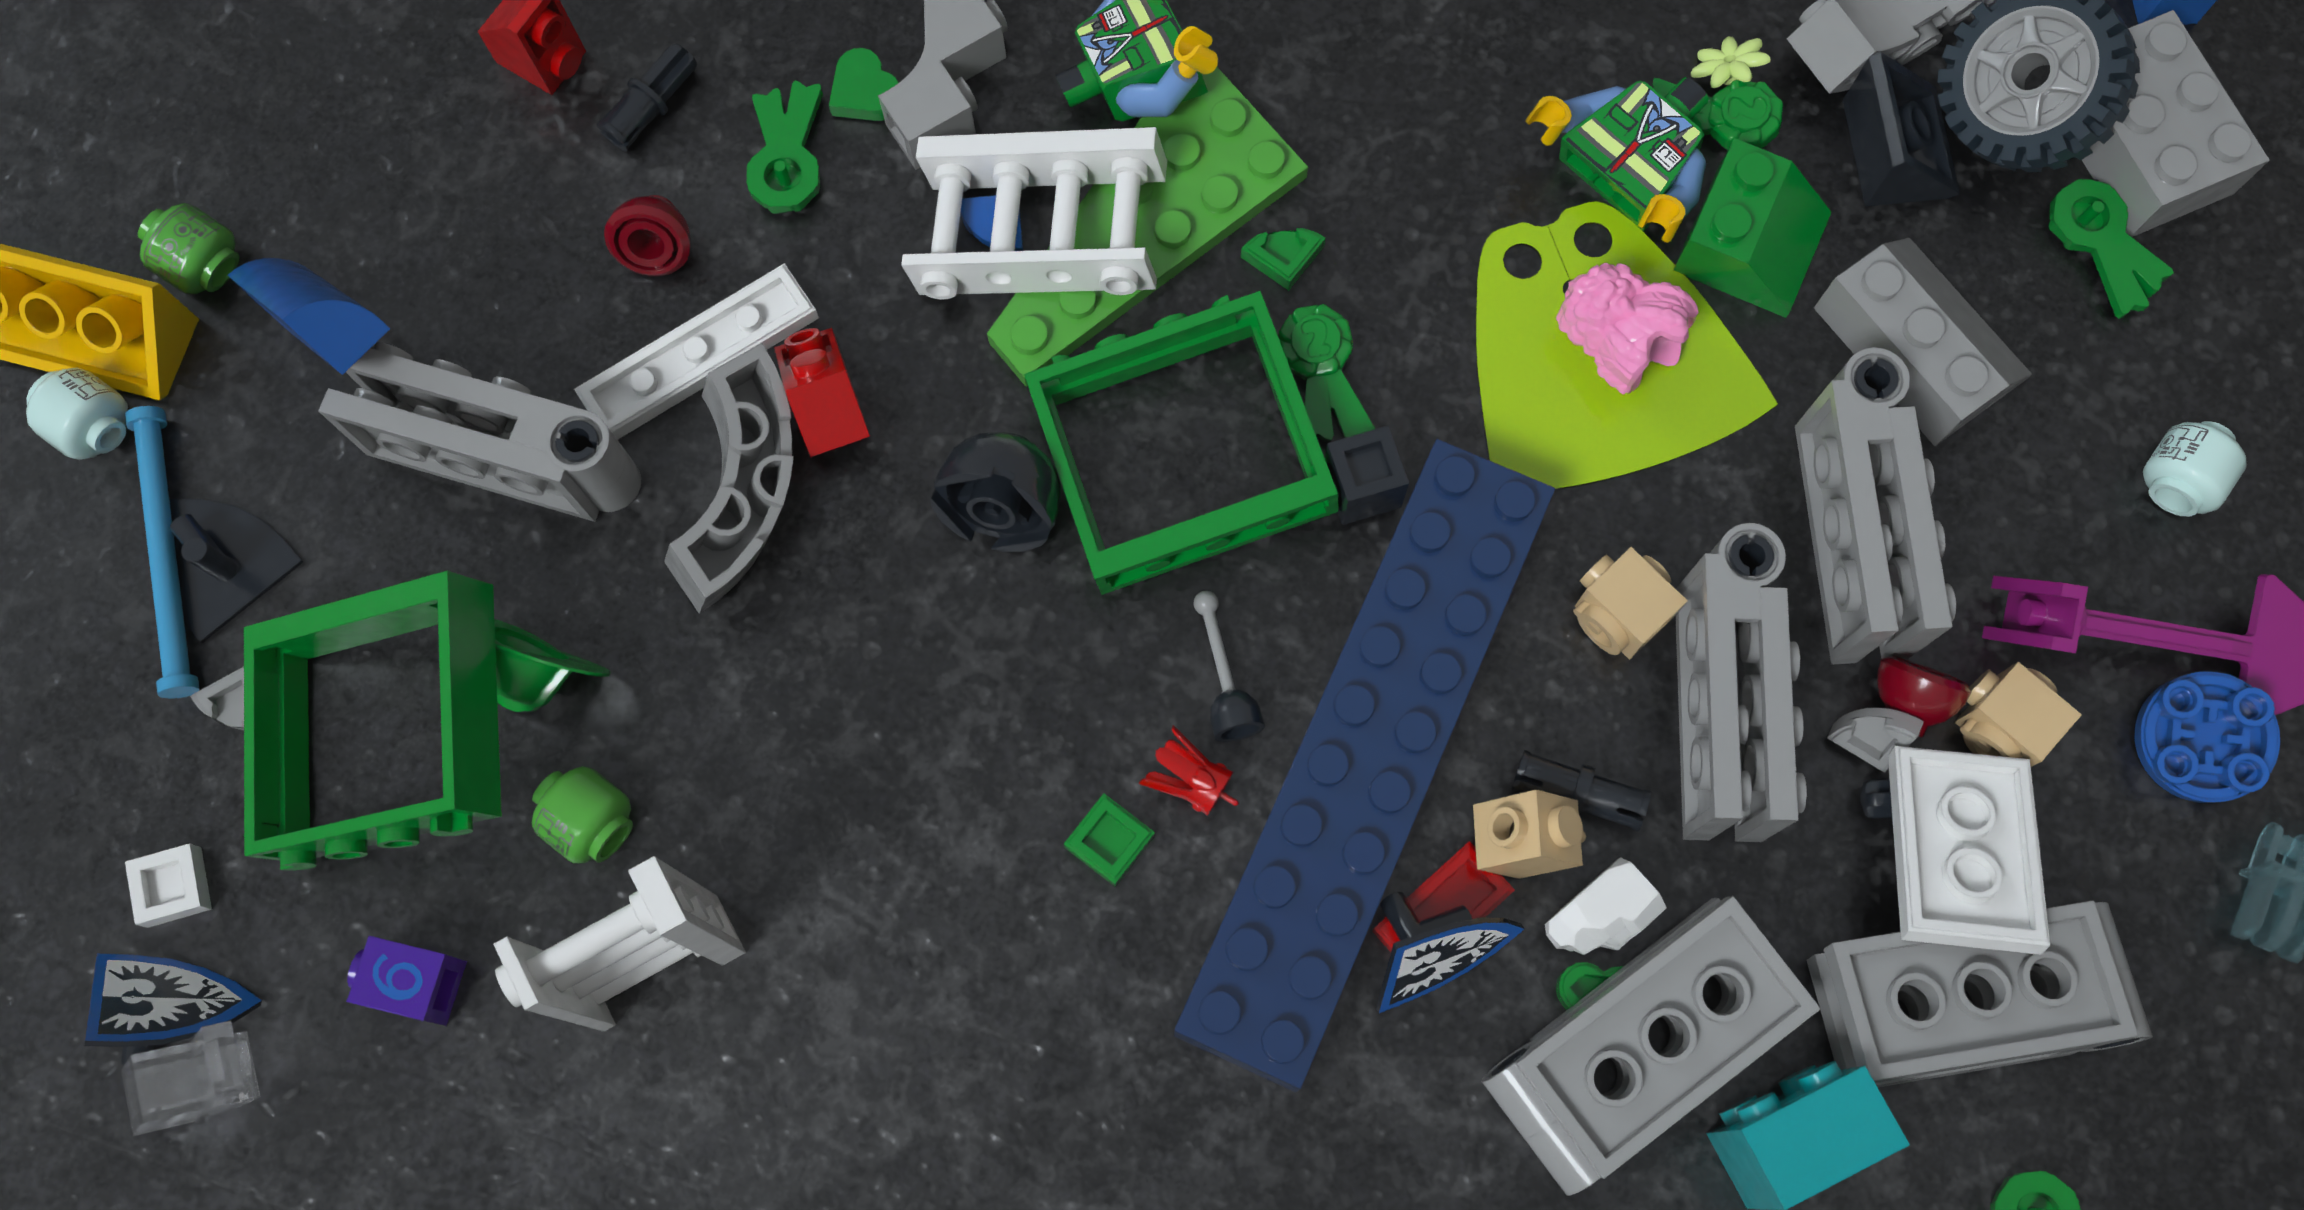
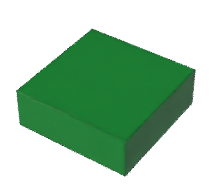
[1063,793,1155,887]

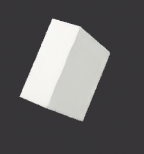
[125,843,212,928]

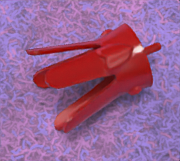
[1139,725,1239,816]

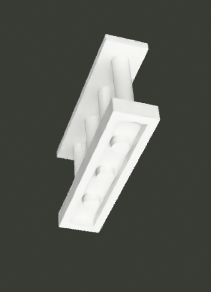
[901,127,1167,299]
[493,856,746,1031]

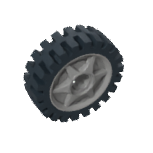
[1937,0,2140,172]

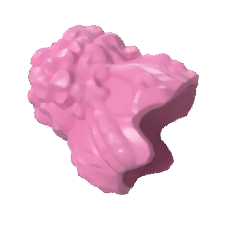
[1556,263,1699,394]

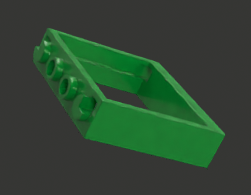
[1024,291,1338,595]
[244,571,502,871]

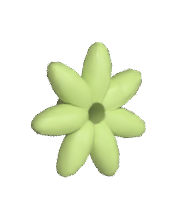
[1691,36,1771,88]

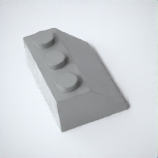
[1814,238,2032,446]

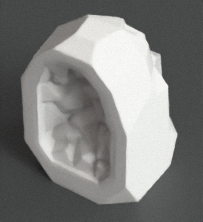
[1545,857,1667,955]

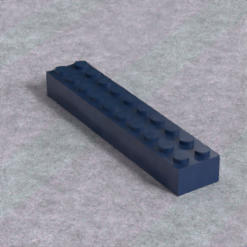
[1174,439,1555,1092]

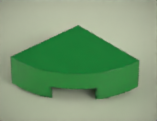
[1241,228,1326,291]

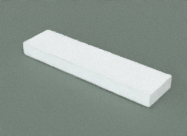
[574,263,819,440]

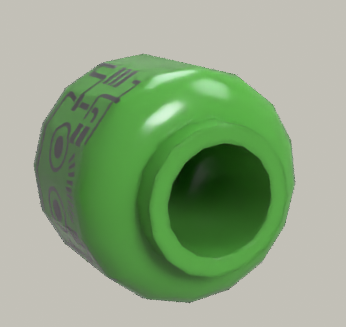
[138,203,240,295]
[532,767,633,863]

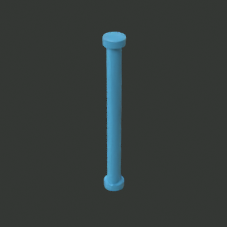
[125,406,199,699]

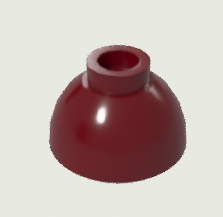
[604,195,691,276]
[1877,656,1972,737]

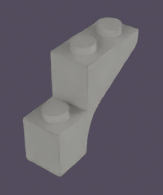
[878,0,1008,170]

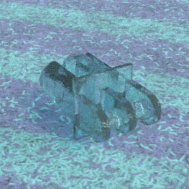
[2230,822,2304,963]

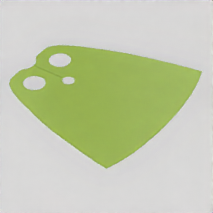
[1476,201,1778,489]

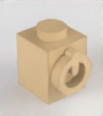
[1573,547,1688,660]
[1955,662,2082,767]
[1473,789,1586,879]

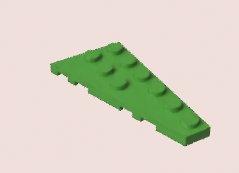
[987,67,1308,387]

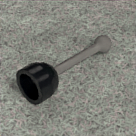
[1194,591,1265,742]

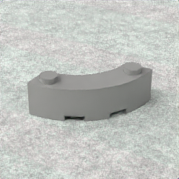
[1787,0,1996,93]
[664,343,793,614]

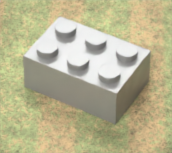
[2082,10,2270,237]

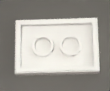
[1888,746,2050,955]

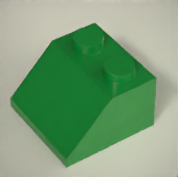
[1673,138,1832,318]

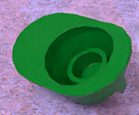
[494,619,611,712]

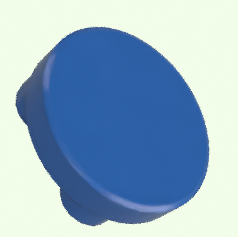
[2134,672,2280,803]

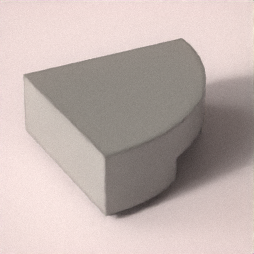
[190,666,244,730]
[1827,708,1924,773]

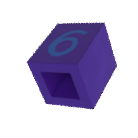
[346,936,467,1026]

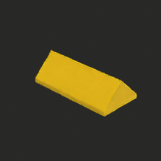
[0,244,199,400]

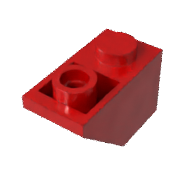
[478,0,586,95]
[774,328,870,457]

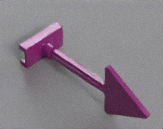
[1982,574,2304,715]

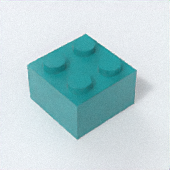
[1706,1061,1910,1210]

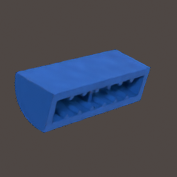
[228,258,390,375]

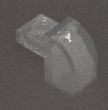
[121,1021,260,1136]

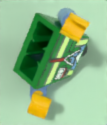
[1055,0,1218,122]
[1526,77,1709,243]

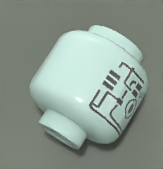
[26,367,128,460]
[2143,421,2247,517]

